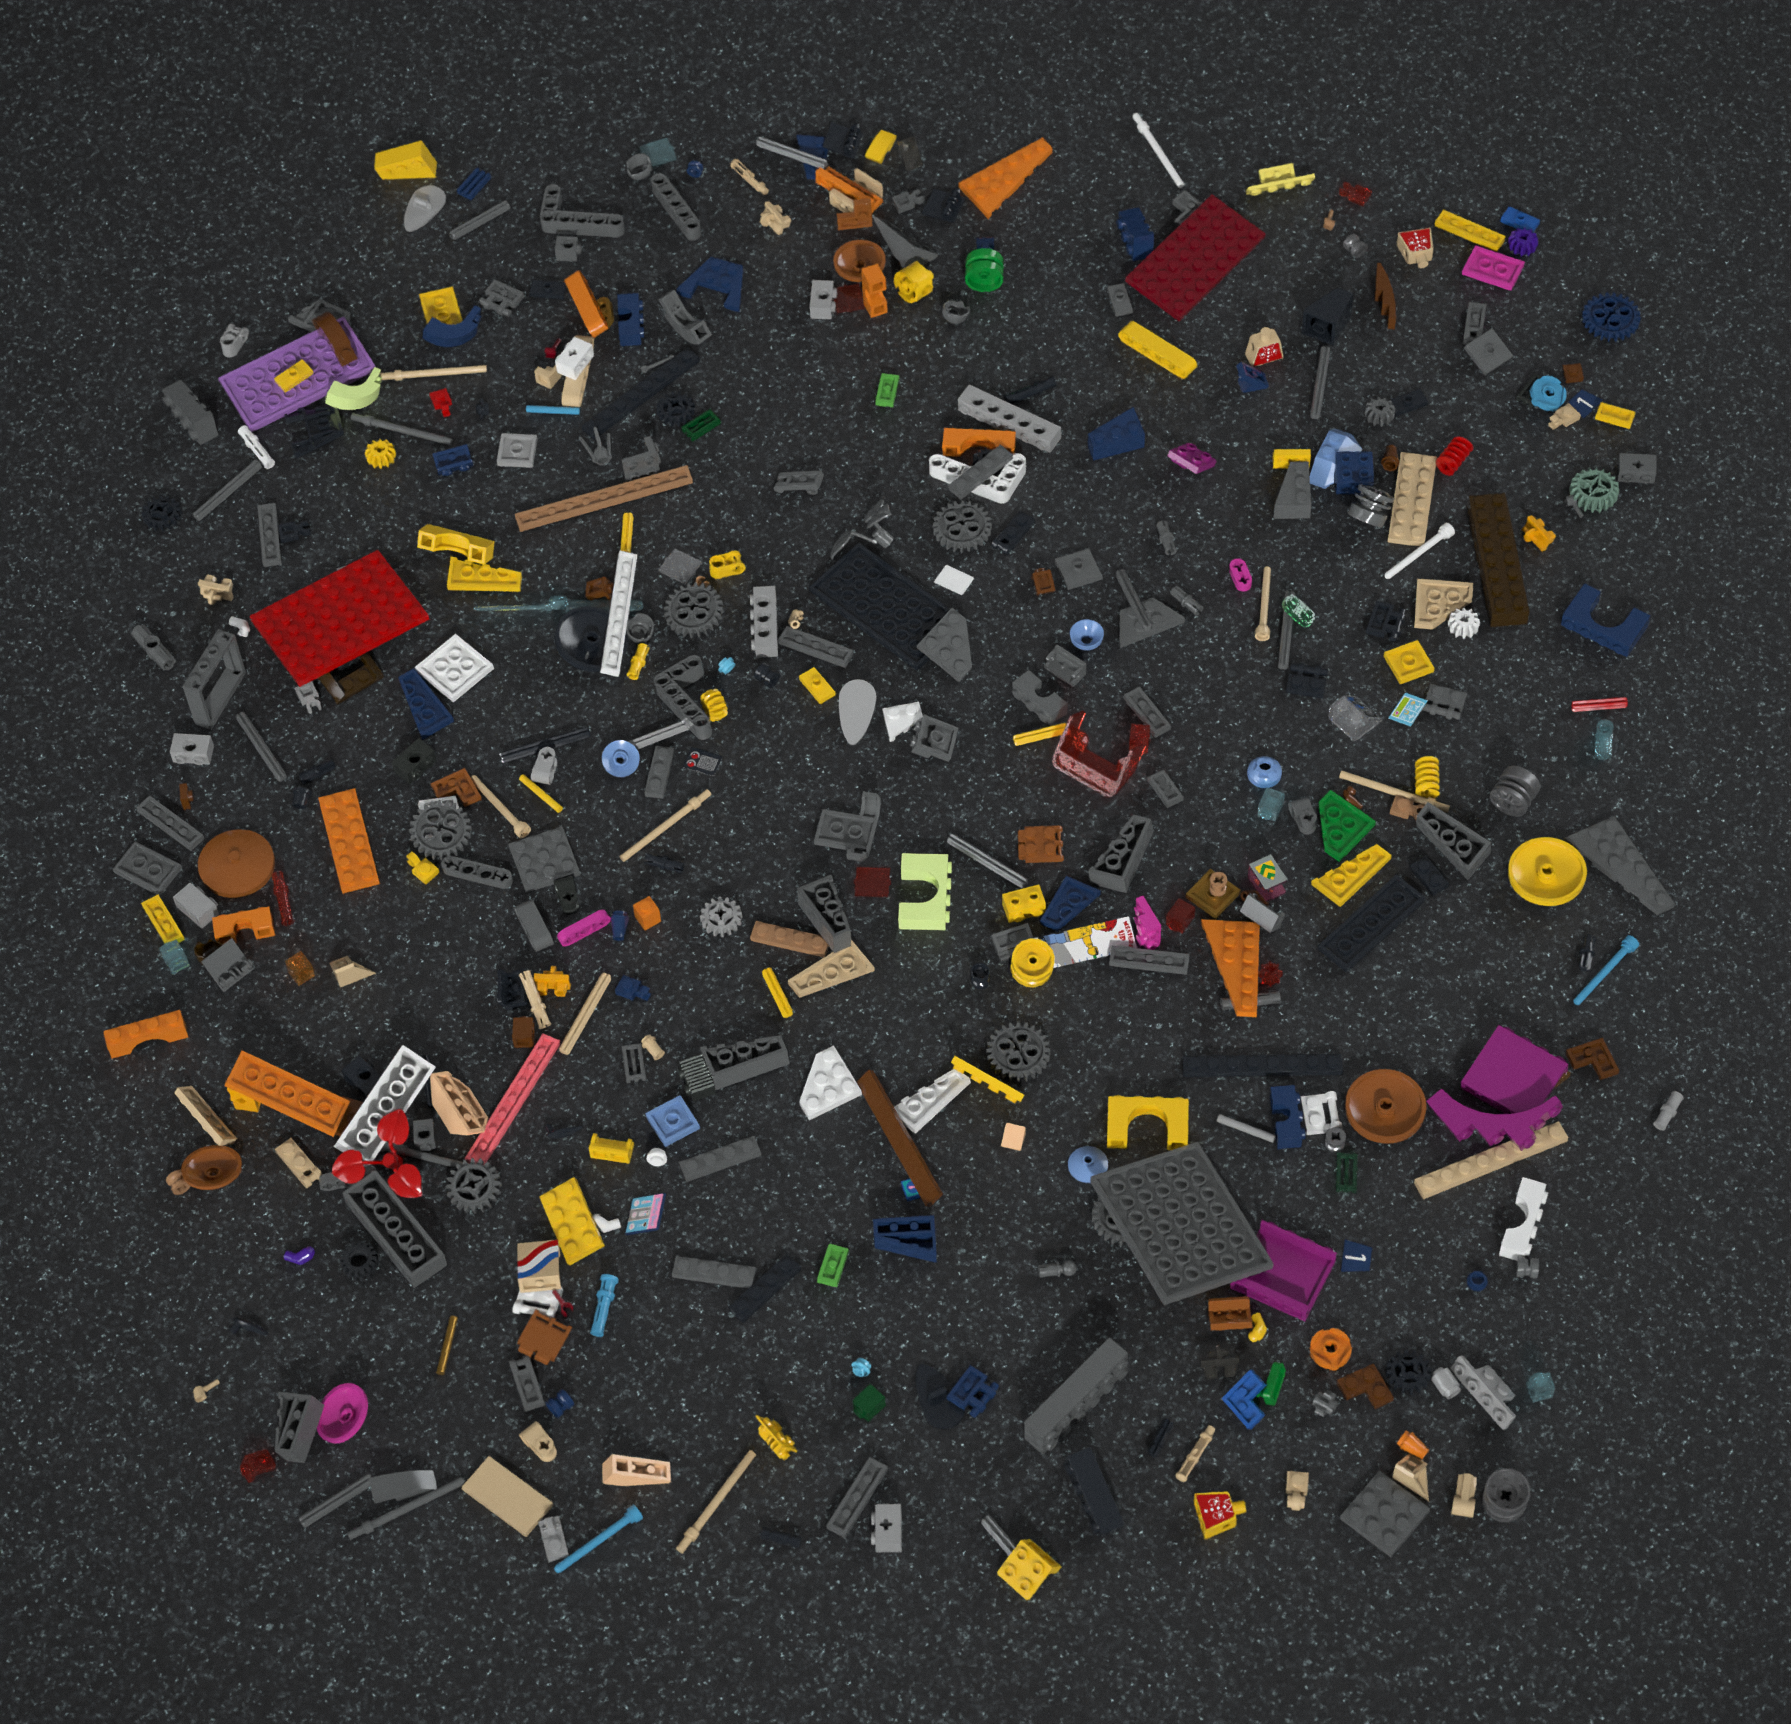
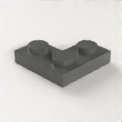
[1172,190,1202,227]

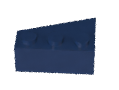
[1116,207,1154,261]
[1088,407,1145,461]
[873,1215,937,1263]

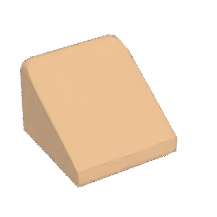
[1001,1123,1026,1151]

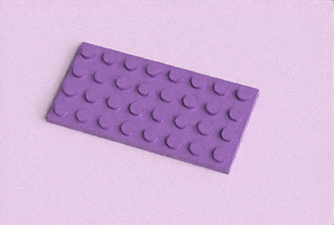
[218,317,376,432]

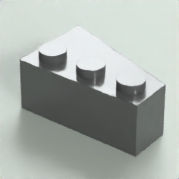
[1274,462,1311,519]
[275,1392,325,1463]

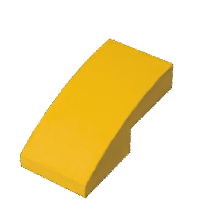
[865,130,897,164]

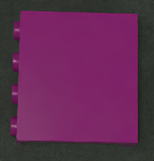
[1461,1025,1568,1114]
[1230,1220,1337,1321]

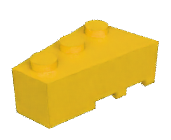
[375,140,437,179]

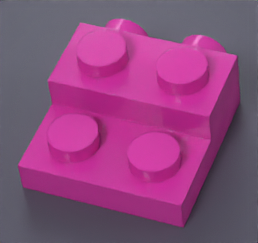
[1134,896,1161,950]

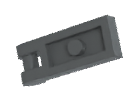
[1463,302,1486,345]
[774,470,824,493]
[509,1355,545,1412]

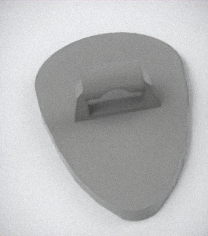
[404,186,446,232]
[839,679,877,745]

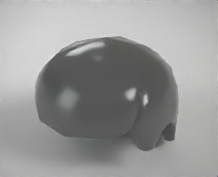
[626,153,652,180]
[942,300,970,324]
[626,613,654,643]

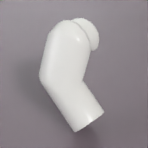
[229,616,250,637]
[593,1214,621,1233]

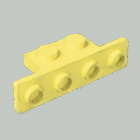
[1246,163,1315,196]

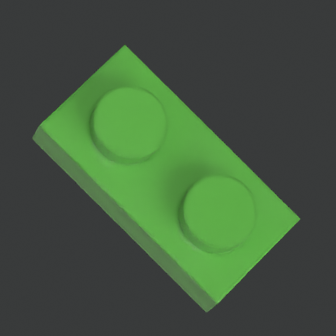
[876,373,899,407]
[817,1244,849,1287]

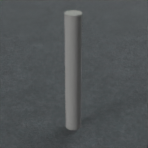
[1217,1114,1276,1143]

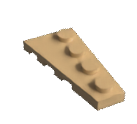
[788,940,874,998]

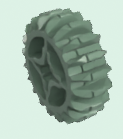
[1569,467,1619,513]

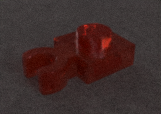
[1339,182,1372,207]

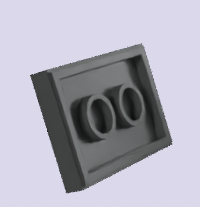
[113,841,182,896]

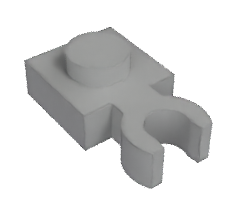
[295,681,321,714]

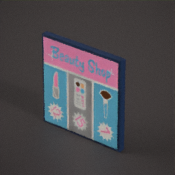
[625,1193,666,1235]

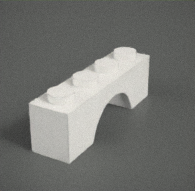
[1499,1177,1548,1261]

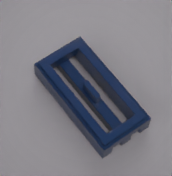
[457,168,491,200]

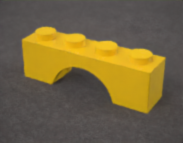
[417,524,495,565]

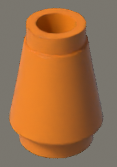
[1397,1430,1429,1459]

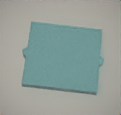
[639,138,677,167]

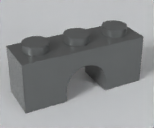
[1012,670,1068,726]

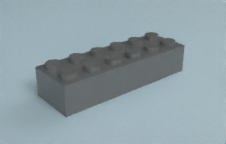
[343,1170,447,1288]
[1024,1337,1128,1454]

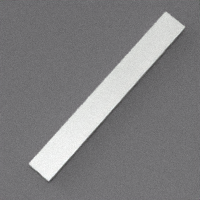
[600,551,637,677]

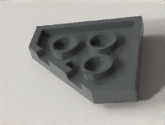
[917,608,972,682]

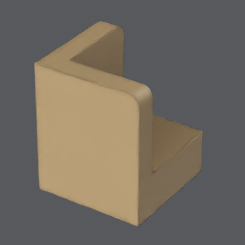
[534,365,562,389]

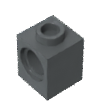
[555,236,582,262]
[413,1119,436,1152]

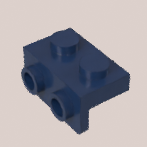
[432,444,473,476]

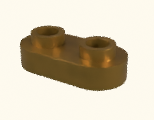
[596,297,614,327]

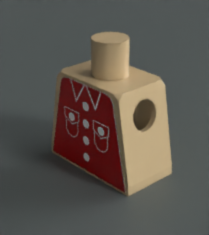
[1397,228,1433,268]
[1245,327,1283,367]

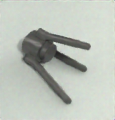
[579,427,612,465]

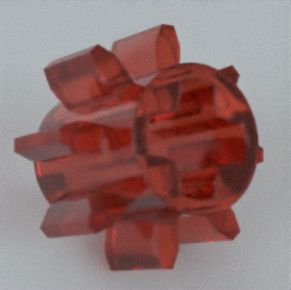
[1258,961,1283,987]

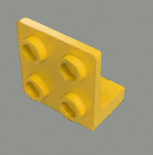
[997,1539,1062,1600]

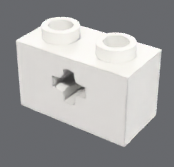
[555,337,594,380]

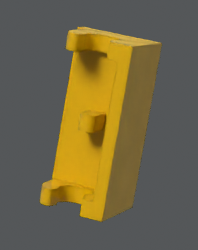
[589,1133,634,1164]

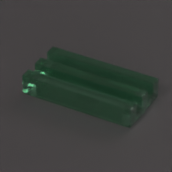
[1336,1153,1358,1193]

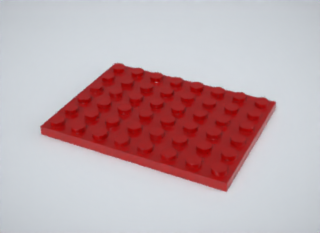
[249,550,429,687]

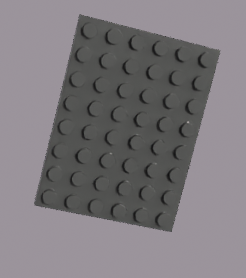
[1090,1142,1274,1305]

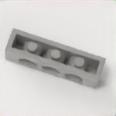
[750,586,778,658]

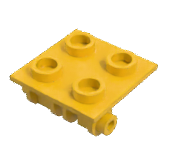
[755,1415,797,1460]

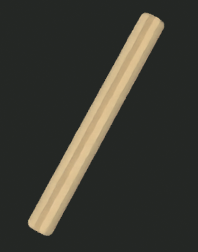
[559,973,611,1055]

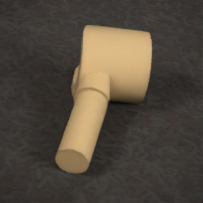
[193,1379,220,1402]

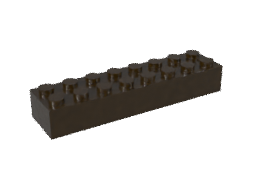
[1467,493,1529,627]

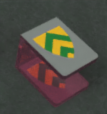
[1248,854,1287,902]

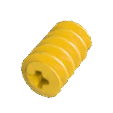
[1415,756,1440,798]

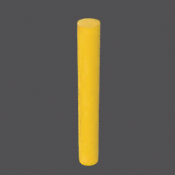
[519,774,563,813]

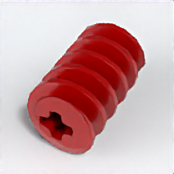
[1436,436,1473,476]

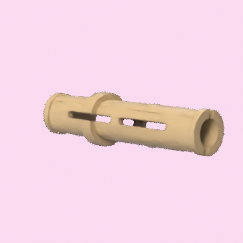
[519,970,551,1029]

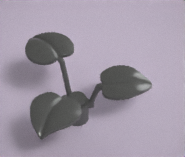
[831,498,894,560]

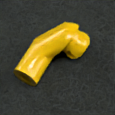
[1248,1313,1267,1342]

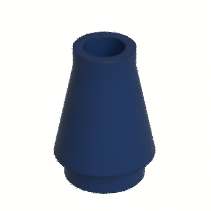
[610,911,630,941]

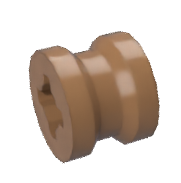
[166,1170,191,1195]

